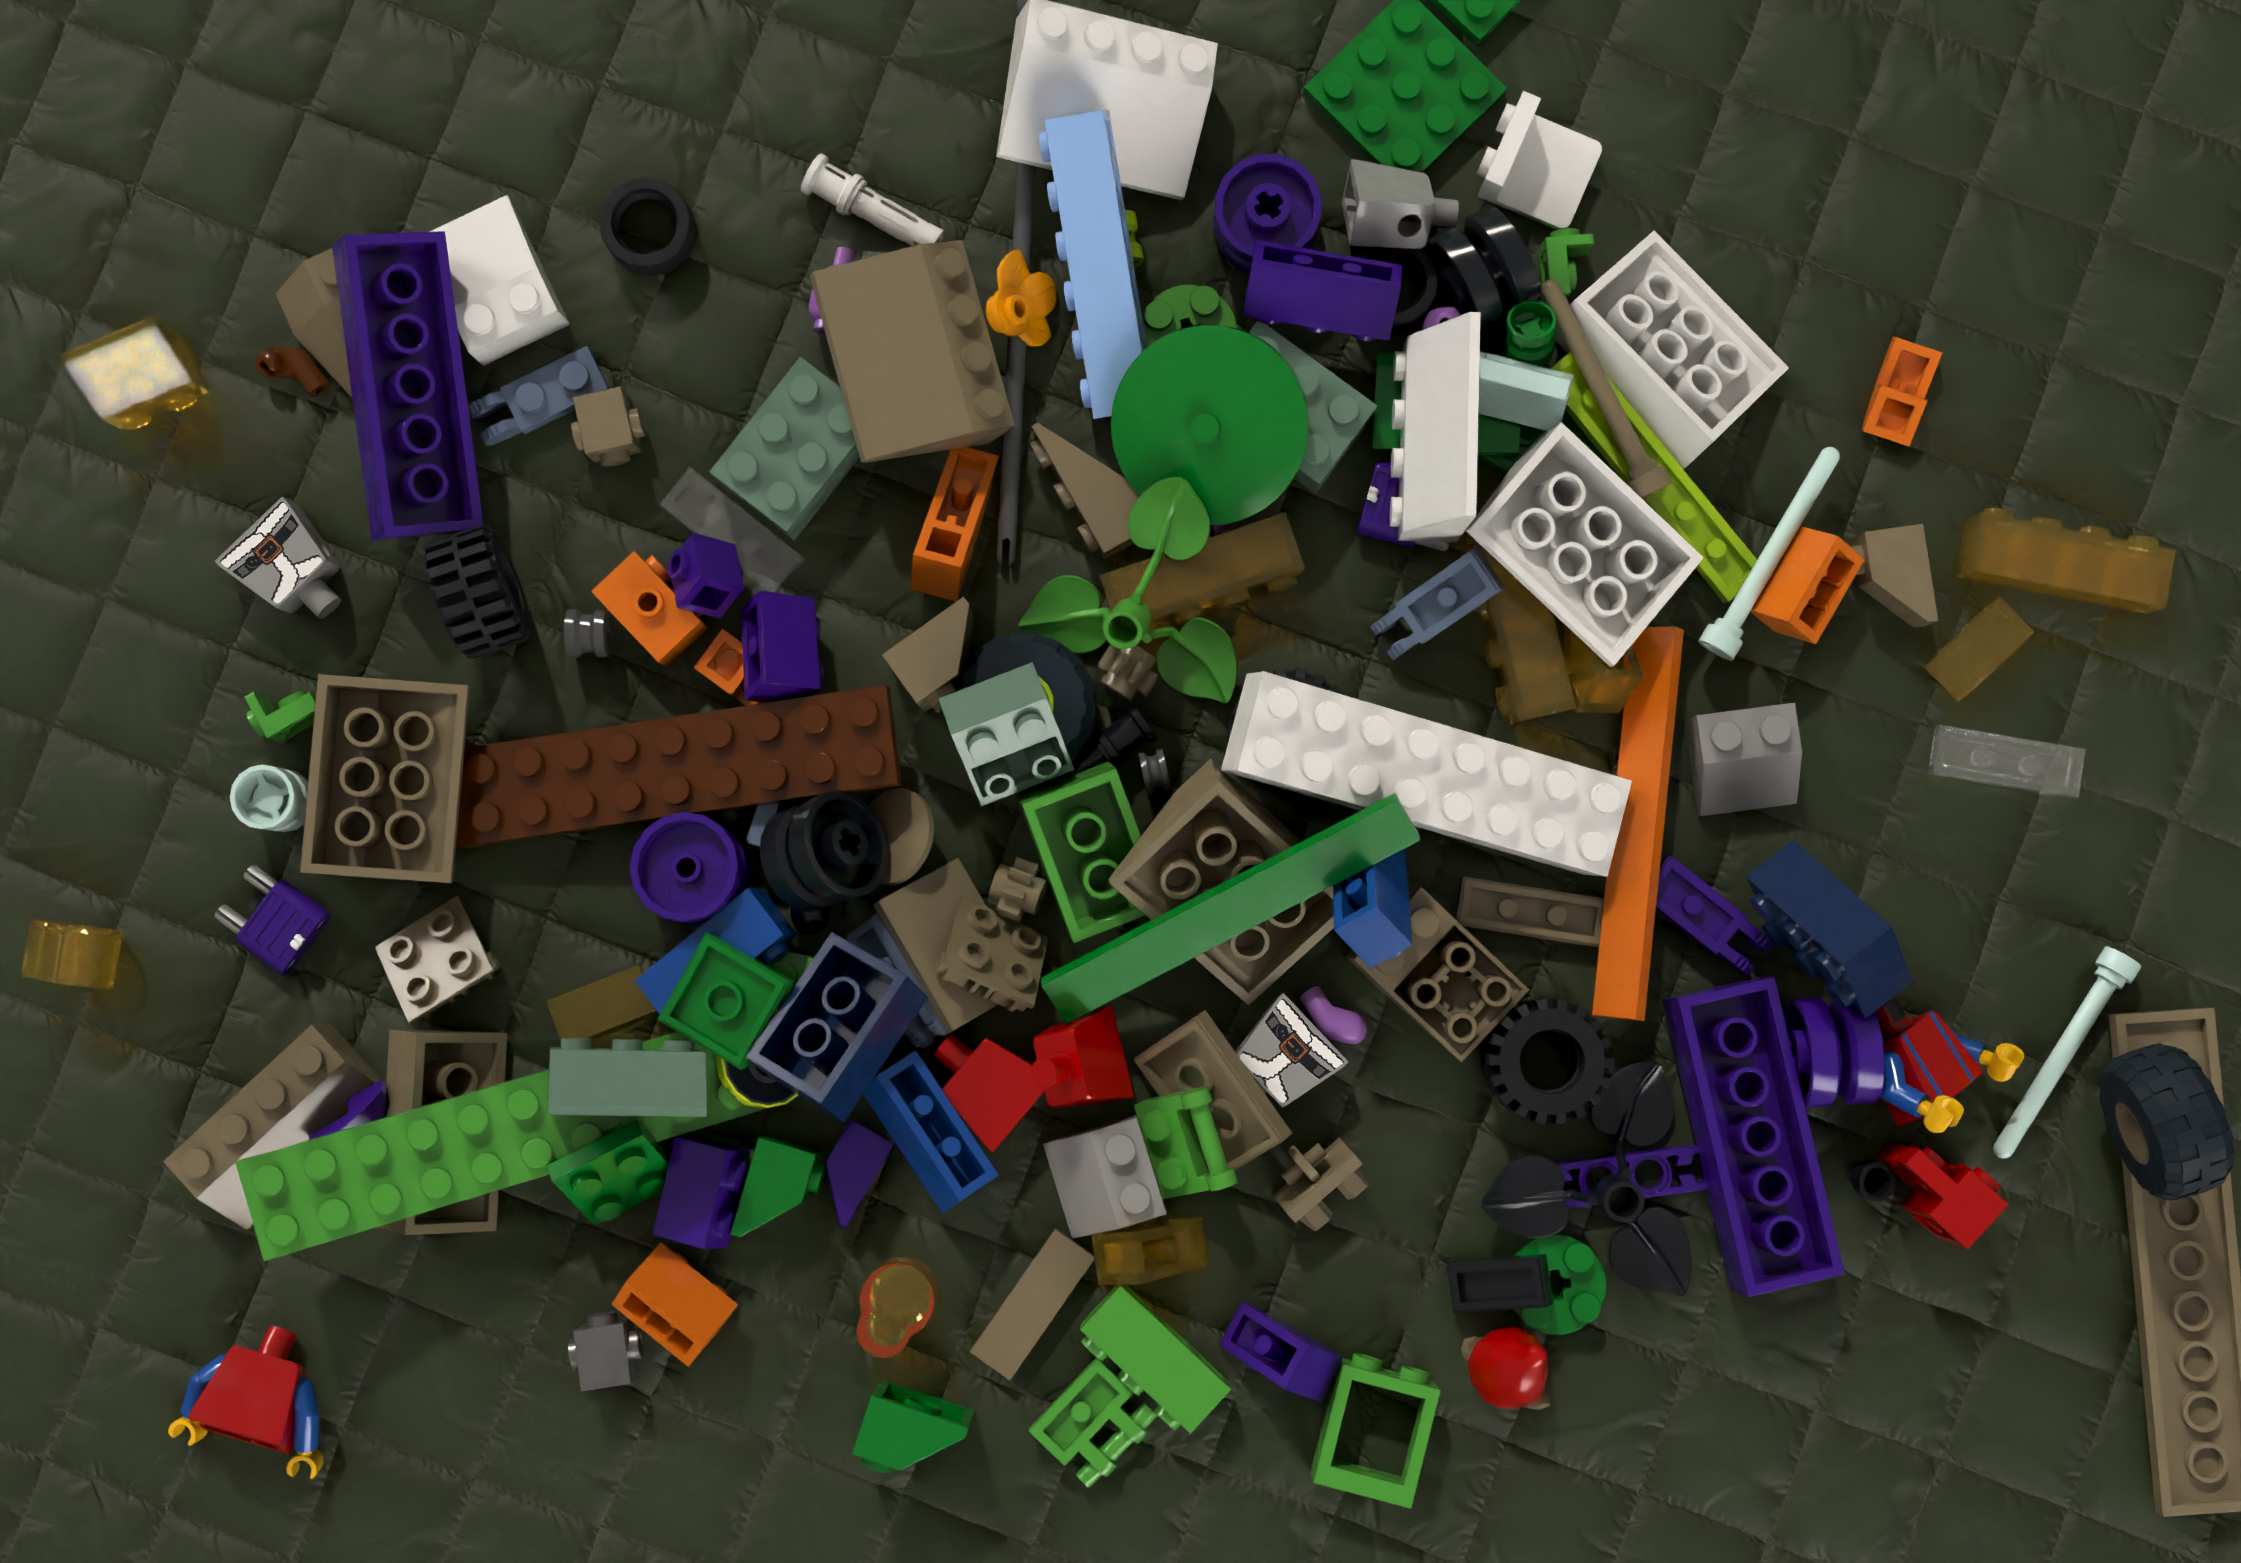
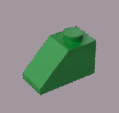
[730,1134,825,1237]

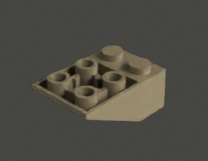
[1345,885,1529,1063]

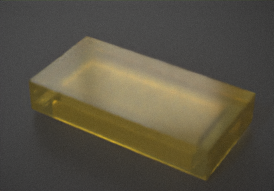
[546,965,657,1039]

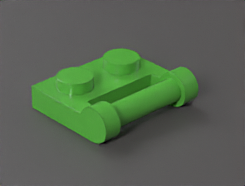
[1134,1086,1238,1199]

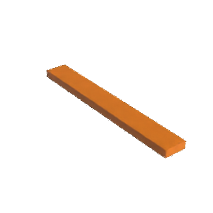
[1592,626,1684,1021]

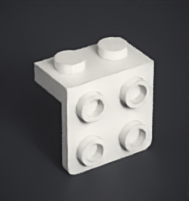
[1476,91,1602,230]

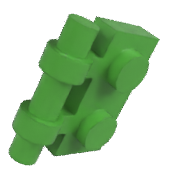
[1029,1357,1158,1488]

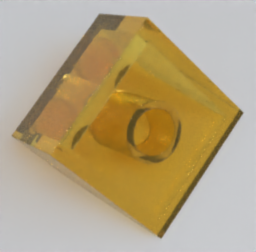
[60,316,210,430]

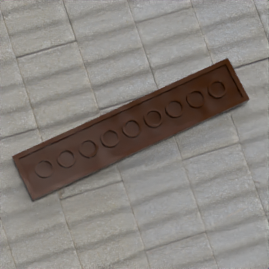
[456,685,902,850]

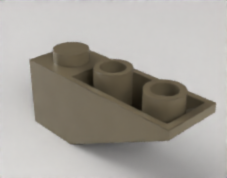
[1029,423,1139,560]

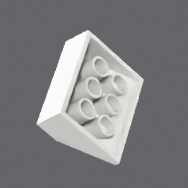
[996,0,1218,200]
[1554,231,1789,469]
[1389,312,1481,542]
[1466,422,1704,667]

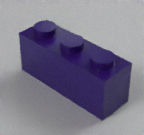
[1243,240,1402,341]

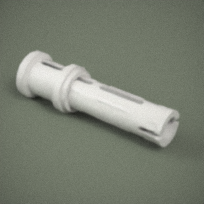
[800,153,945,246]

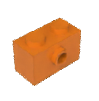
[1750,526,1865,645]
[591,551,709,667]
[611,1243,738,1367]

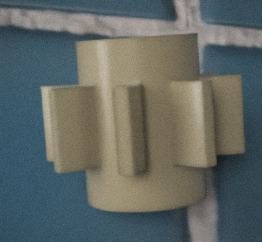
[1098,645,1159,701]
[989,857,1048,922]

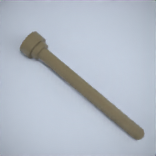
[1541,280,1672,498]

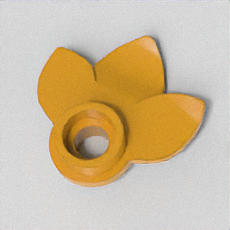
[986,249,1057,347]

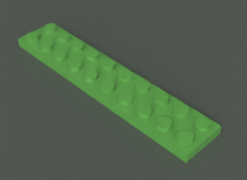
[236,1031,762,1261]

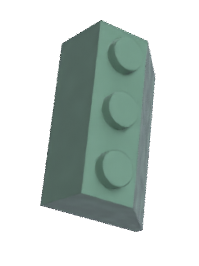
[547,1038,707,1117]

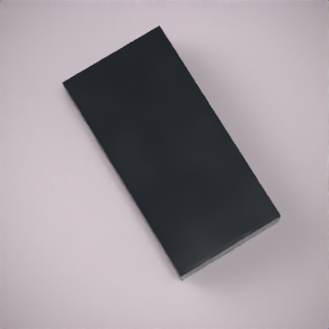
[1446,1254,1553,1313]

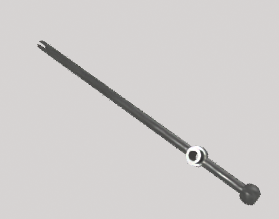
[996,0,1053,567]

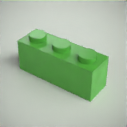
[1080,1279,1231,1434]

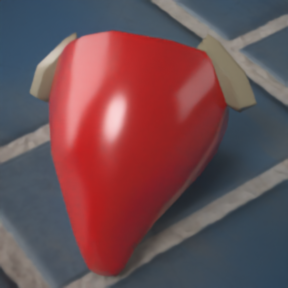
[1461,1326,1551,1410]

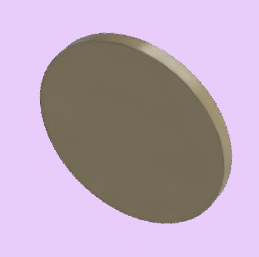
[869,788,934,886]

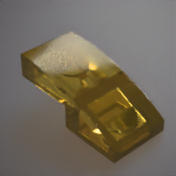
[1924,596,2034,702]

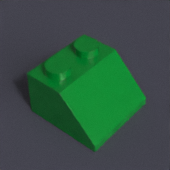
[852,1378,975,1473]

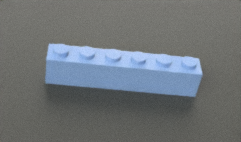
[1039,110,1147,419]

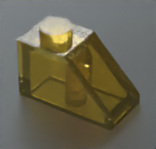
[1562,625,1644,713]
[1091,1217,1209,1285]

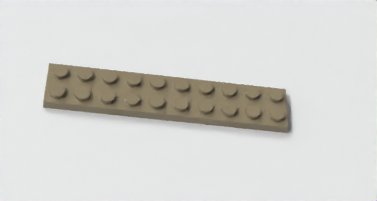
[2108,1007,2241,1517]

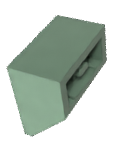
[939,662,1074,806]

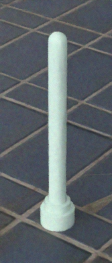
[1698,447,1840,661]
[1993,946,2142,1159]

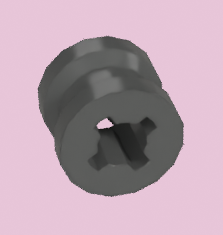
[564,609,613,658]

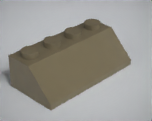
[163,1023,384,1230]
[378,1029,507,1235]

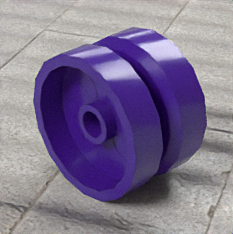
[1213,154,1322,274]
[629,812,752,927]
[1785,997,1884,1108]

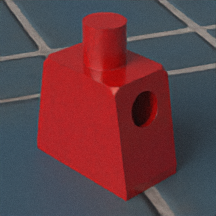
[1031,1005,1134,1107]
[932,1033,1044,1153]

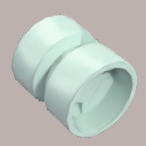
[230,765,308,832]

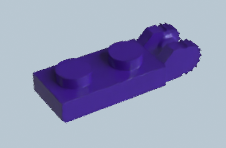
[1656,855,1773,977]

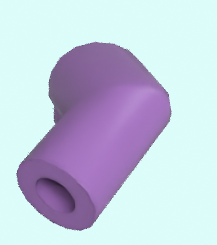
[1300,986,1367,1044]

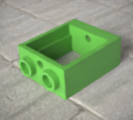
[1310,1353,1441,1509]

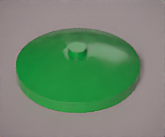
[1111,325,1310,525]

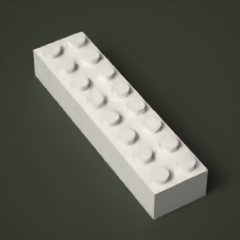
[1221,671,1632,877]

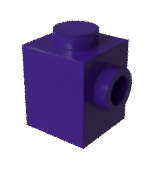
[668,533,744,619]

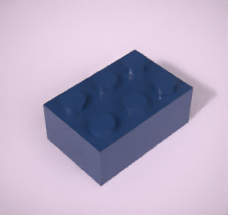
[1746,840,1913,1019]
[746,932,928,1123]

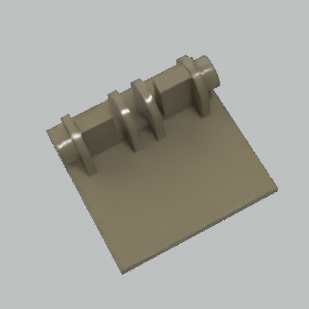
[375,895,501,1024]
[934,895,1048,1012]

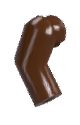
[255,346,331,397]

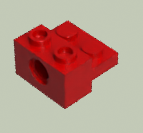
[1877,1142,2009,1249]

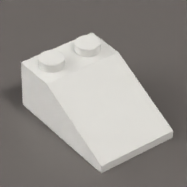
[430,195,570,366]

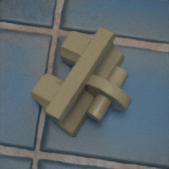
[1273,1137,1368,1231]

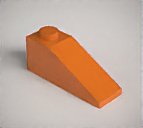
[910,447,999,602]

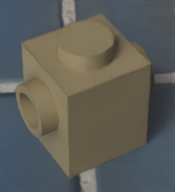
[571,386,646,467]

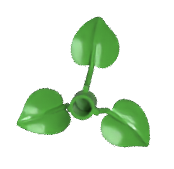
[1018,477,1238,703]

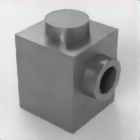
[568,1311,644,1391]

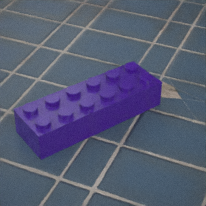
[332,231,483,541]
[1662,977,1845,1297]

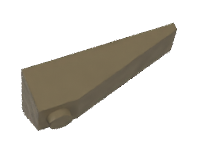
[275,248,352,397]

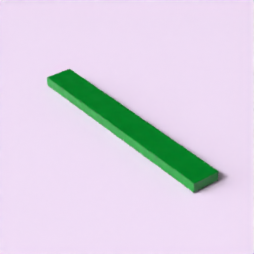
[1041,793,1421,1024]

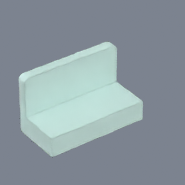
[1478,351,1574,431]

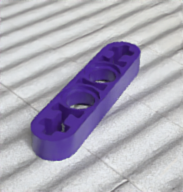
[1554,1144,1707,1208]

